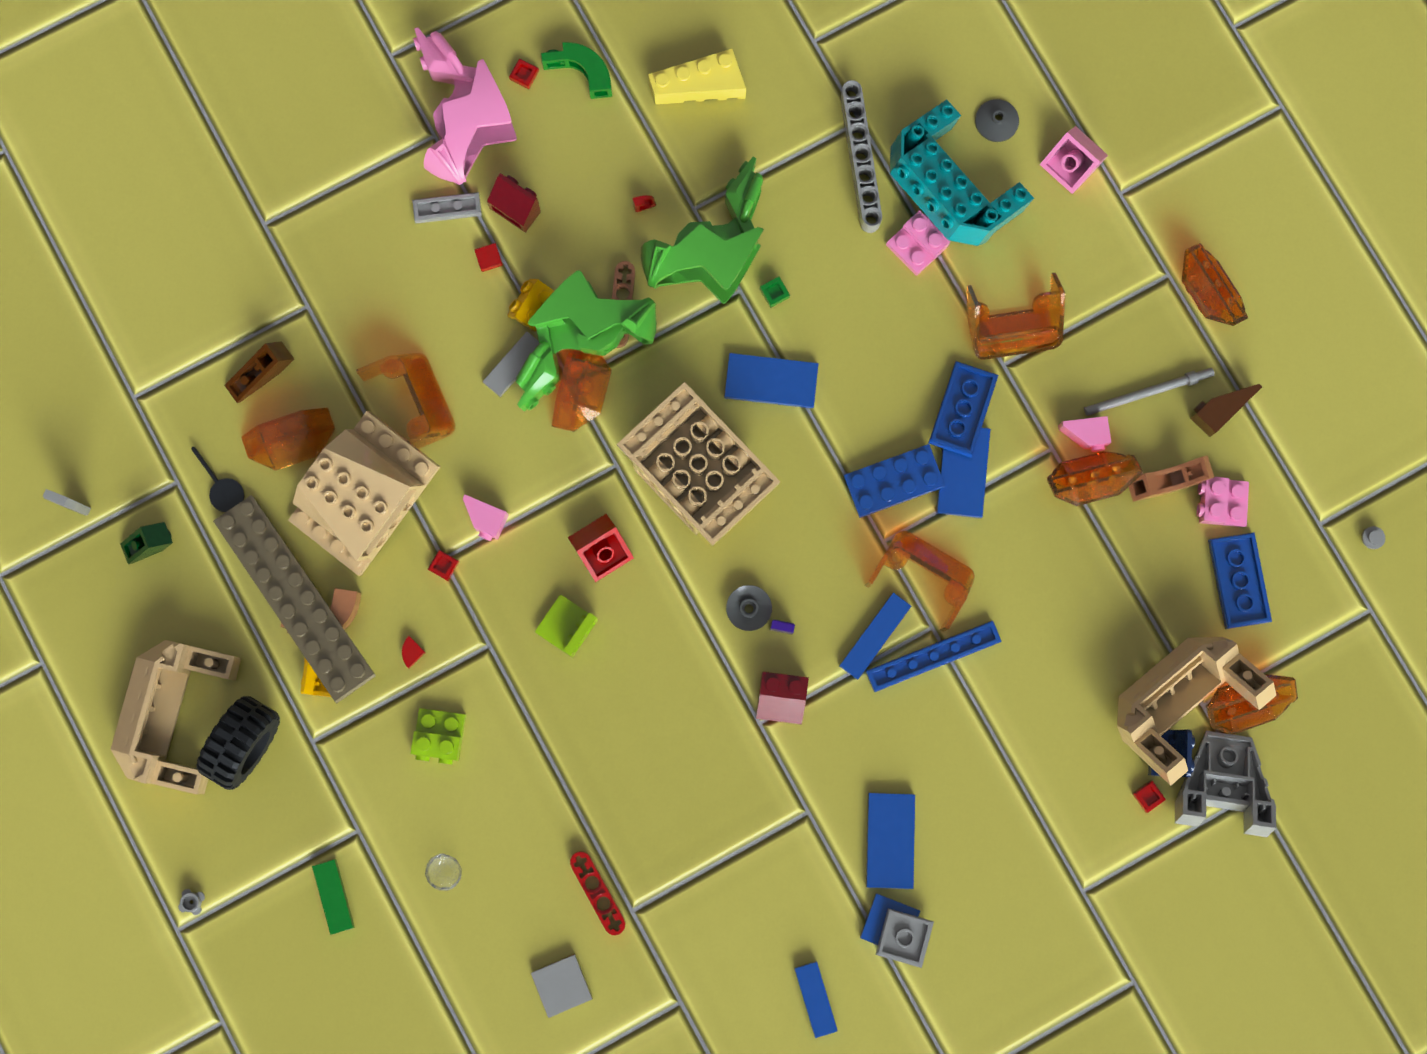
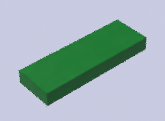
[312,859,355,935]

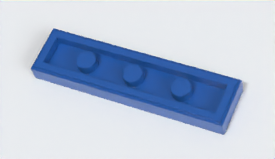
[839,593,912,680]

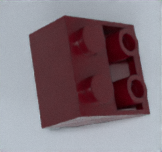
[487,173,541,233]

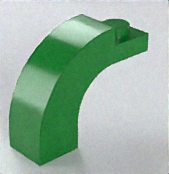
[541,42,612,99]

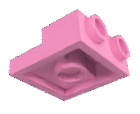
[886,210,951,276]
[1196,477,1249,527]

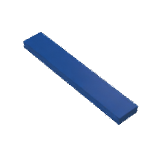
[865,621,1002,692]

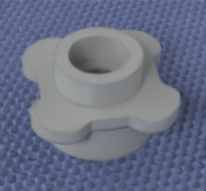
[178,889,205,915]

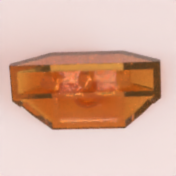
[1181,243,1248,326]
[552,349,612,432]
[241,407,335,471]
[1047,451,1143,506]
[1207,674,1298,735]

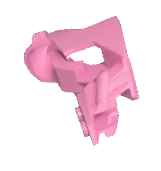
[413,27,517,185]

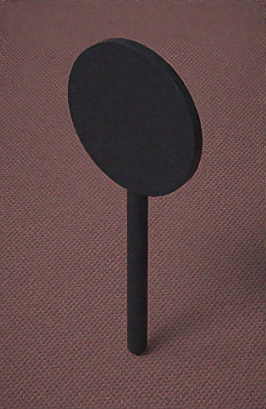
[191,447,244,512]

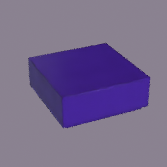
[770,620,795,634]

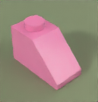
[1058,416,1111,452]
[463,494,509,541]

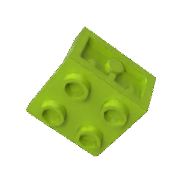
[535,595,598,658]

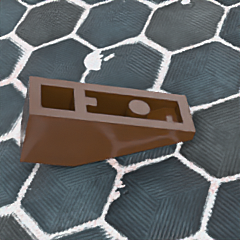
[224,341,294,403]
[1190,384,1262,437]

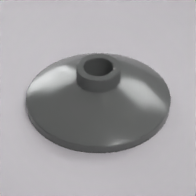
[975,99,1019,142]
[726,585,772,631]

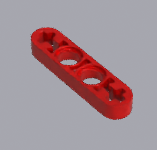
[570,851,626,935]

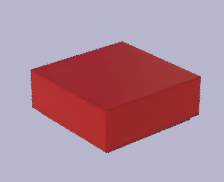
[509,58,539,89]
[474,243,503,272]
[428,550,459,581]
[1132,780,1166,813]

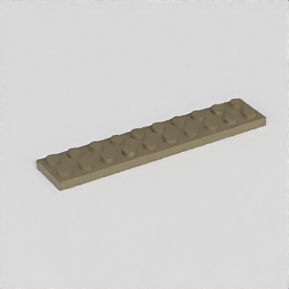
[213,495,376,703]

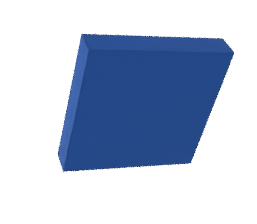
[860,893,920,945]

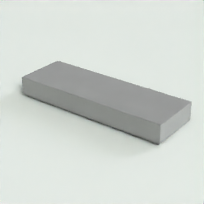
[412,192,482,223]
[483,332,539,397]
[43,489,91,516]

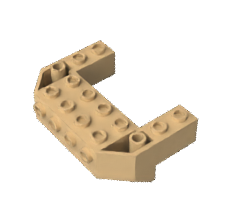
[1117,637,1276,786]
[111,640,242,794]

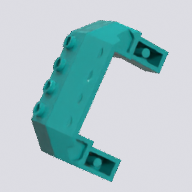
[890,99,1034,246]

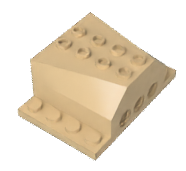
[617,382,780,546]
[288,411,441,576]

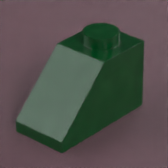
[120,522,173,565]

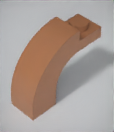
[1126,456,1214,502]
[281,588,362,633]

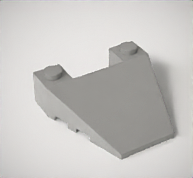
[1175,731,1276,837]

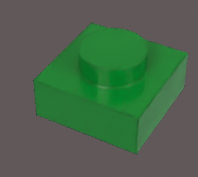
[760,277,790,308]

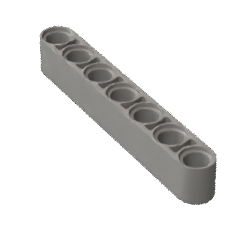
[840,80,882,233]

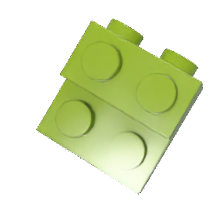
[410,708,466,765]

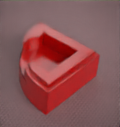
[632,195,656,212]
[402,636,426,669]

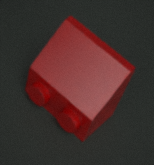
[568,513,634,582]

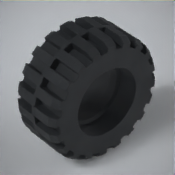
[196,696,280,790]

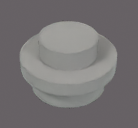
[1362,526,1385,549]

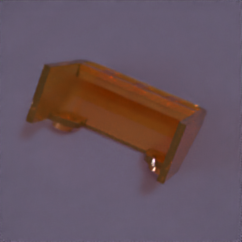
[967,272,1065,360]
[356,353,456,449]
[865,531,975,632]

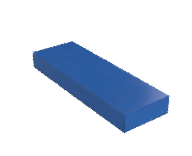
[794,961,838,1038]

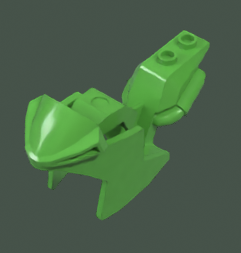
[641,156,764,304]
[516,270,657,412]

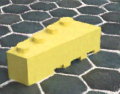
[648,49,746,104]

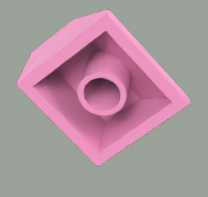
[1040,126,1108,194]

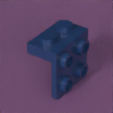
[1148,729,1195,777]

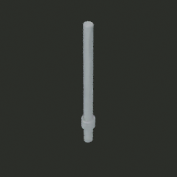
[1084,367,1214,416]

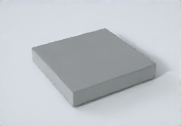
[876,908,934,968]
[531,954,593,1018]

